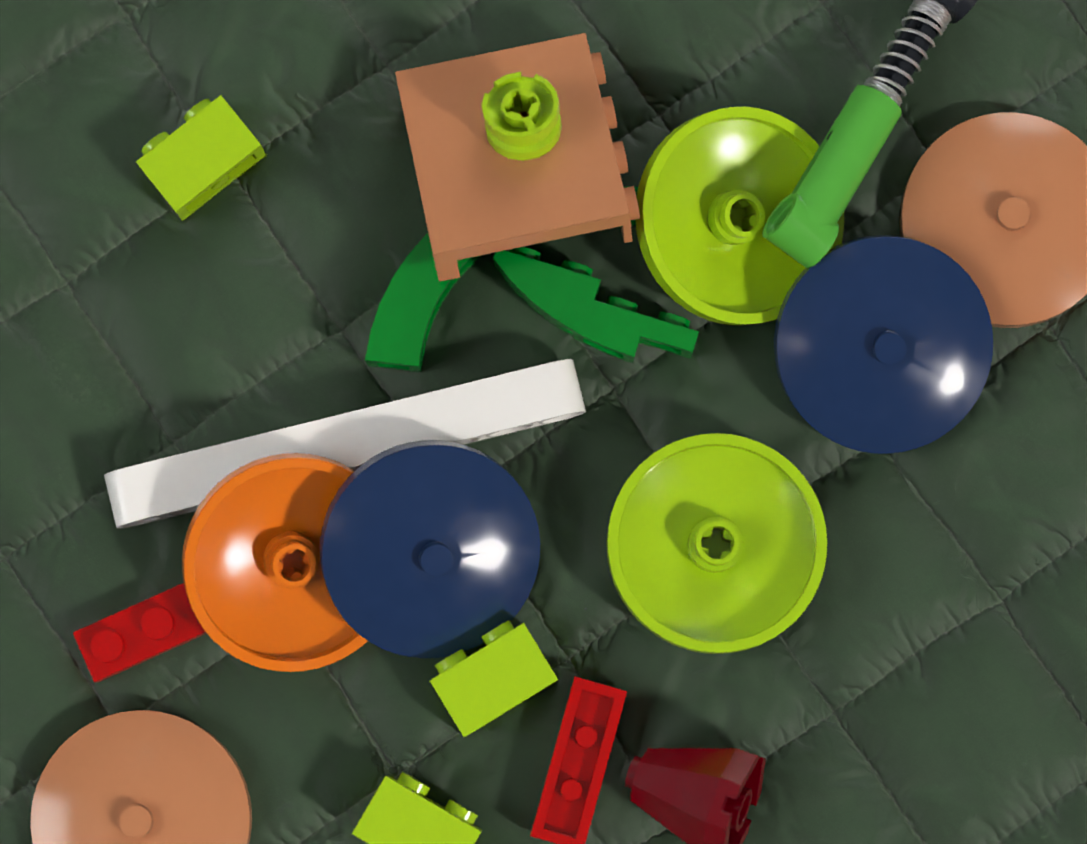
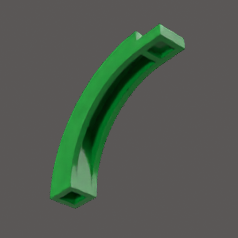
[365,186,638,373]

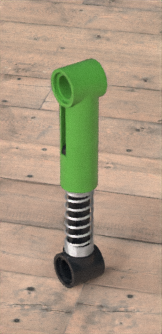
[762,0,978,268]

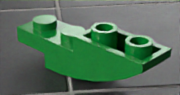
[493,246,699,364]

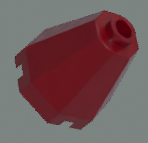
[625,748,766,844]

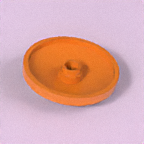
[182,453,368,672]

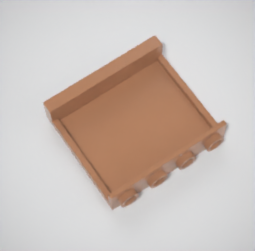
[395,33,640,282]

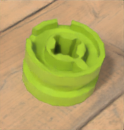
[482,72,562,161]

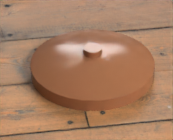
[899,112,1087,328]
[31,710,252,844]

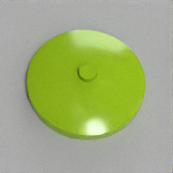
[635,107,845,325]
[606,433,827,654]

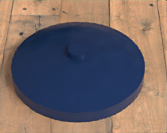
[774,235,993,454]
[320,440,540,658]

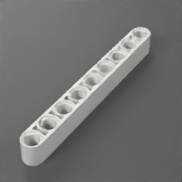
[104,359,586,529]

